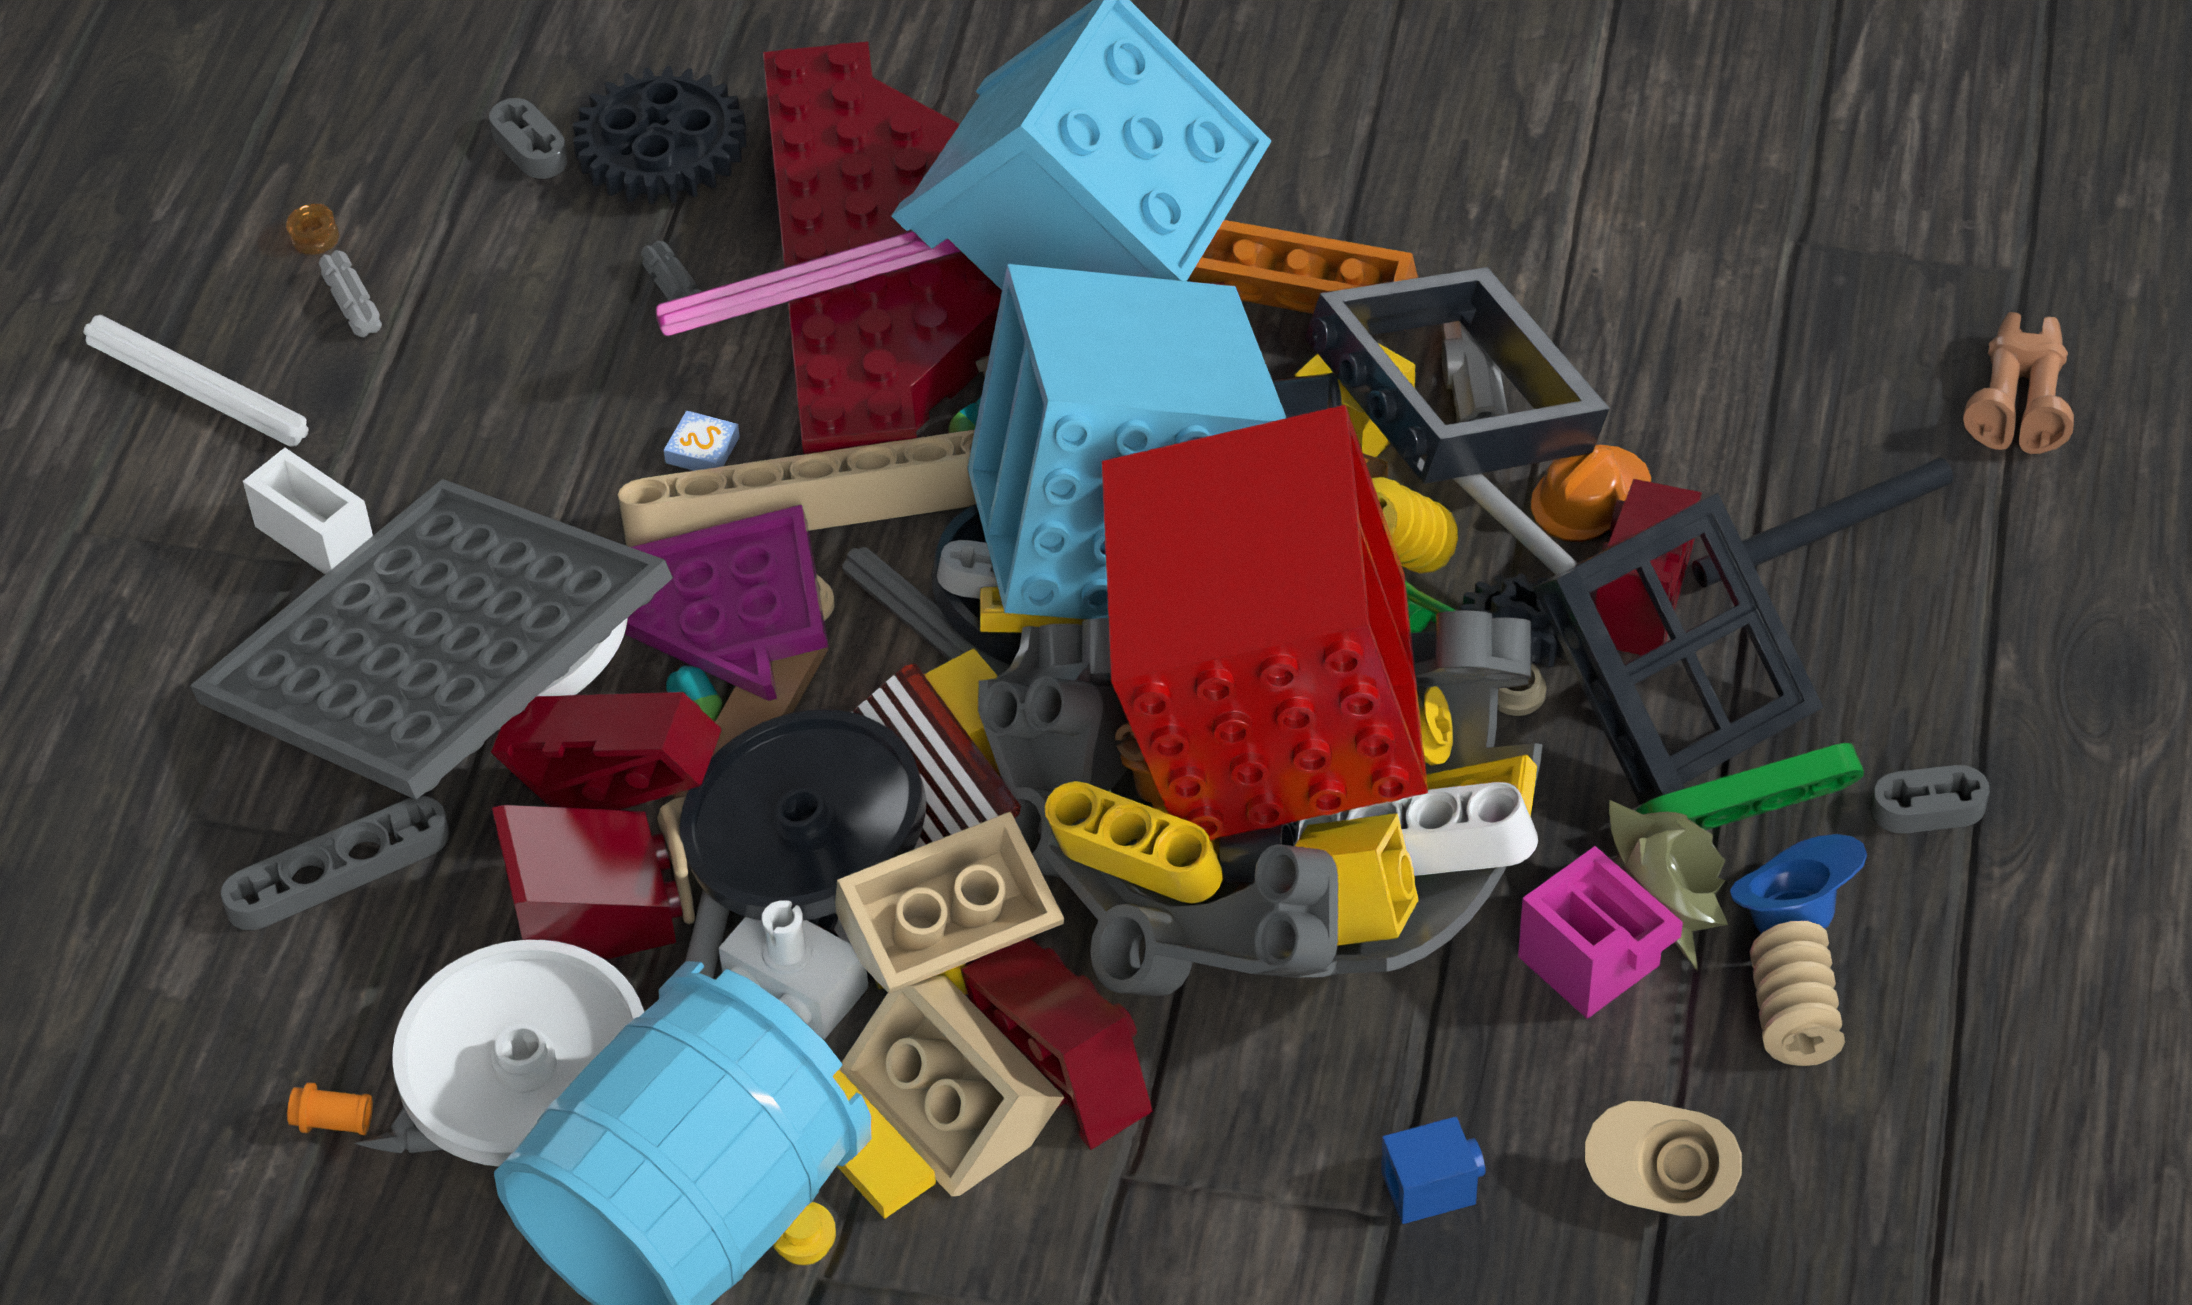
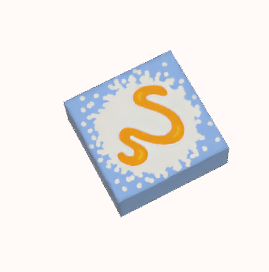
[664,411,740,471]

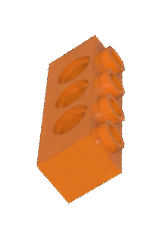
[1189,220,1418,331]

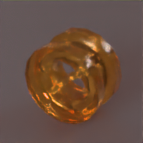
[286,204,340,255]

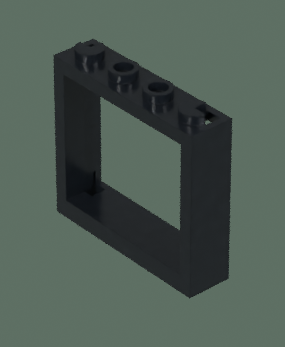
[1305,267,1610,484]

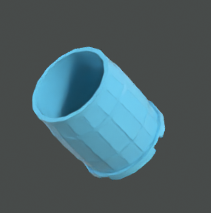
[494,961,872,1305]

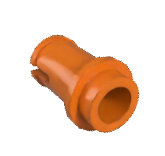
[287,1083,373,1135]

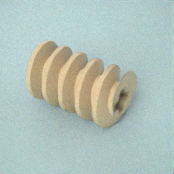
[1750,921,1845,1066]

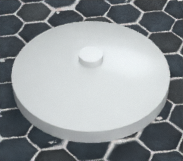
[393,940,644,1167]

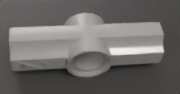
[1440,321,1508,423]

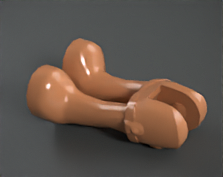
[1963,312,2074,454]

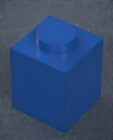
[1381,1116,1485,1224]

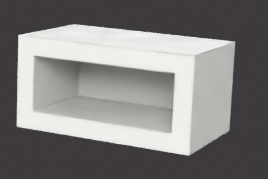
[243,448,373,575]

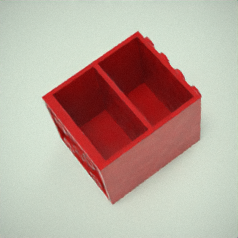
[1102,405,1428,841]

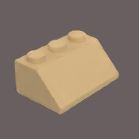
[835,811,1064,994]
[840,975,1064,1196]

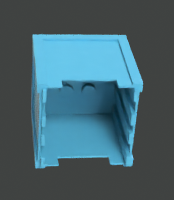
[891,0,1271,290]

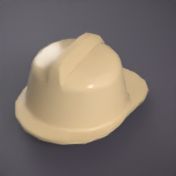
[1585,1101,1742,1216]

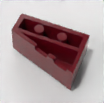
[1589,479,1702,655]
[491,692,722,810]
[961,938,1153,1150]

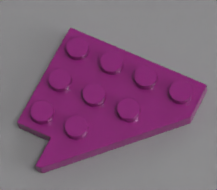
[624,505,829,701]

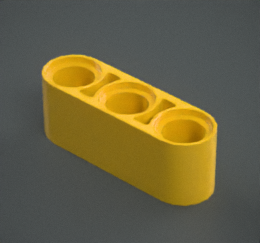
[1045,781,1223,904]

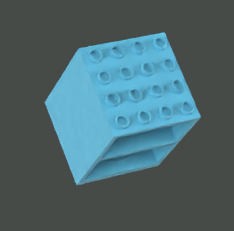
[967,264,1286,619]

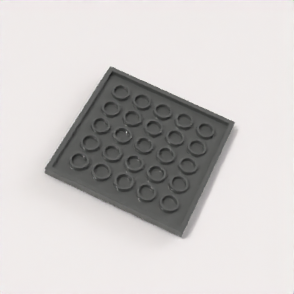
[190,479,673,800]

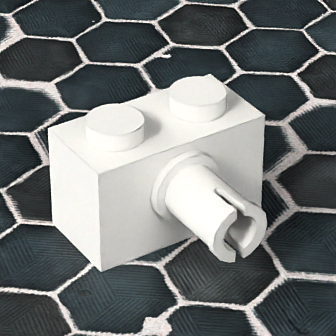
[719,900,869,1040]

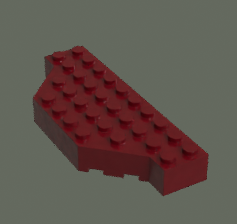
[763,41,1002,454]

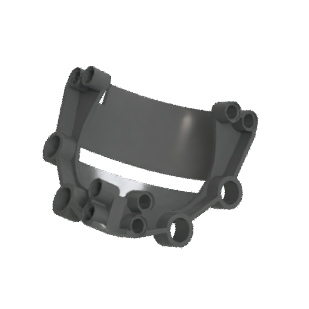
[978,611,1543,996]

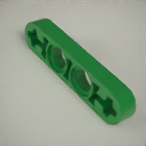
[1635,743,1864,830]

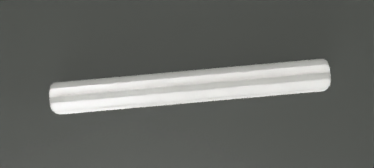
[83,315,309,447]

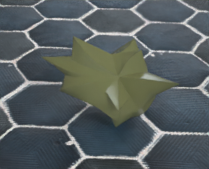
[1609,800,1728,971]

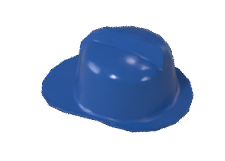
[1730,834,1867,934]

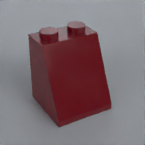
[492,805,683,960]

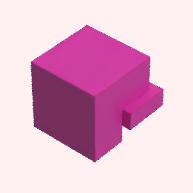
[1518,846,1683,1019]

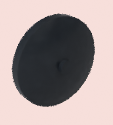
[680,709,926,921]

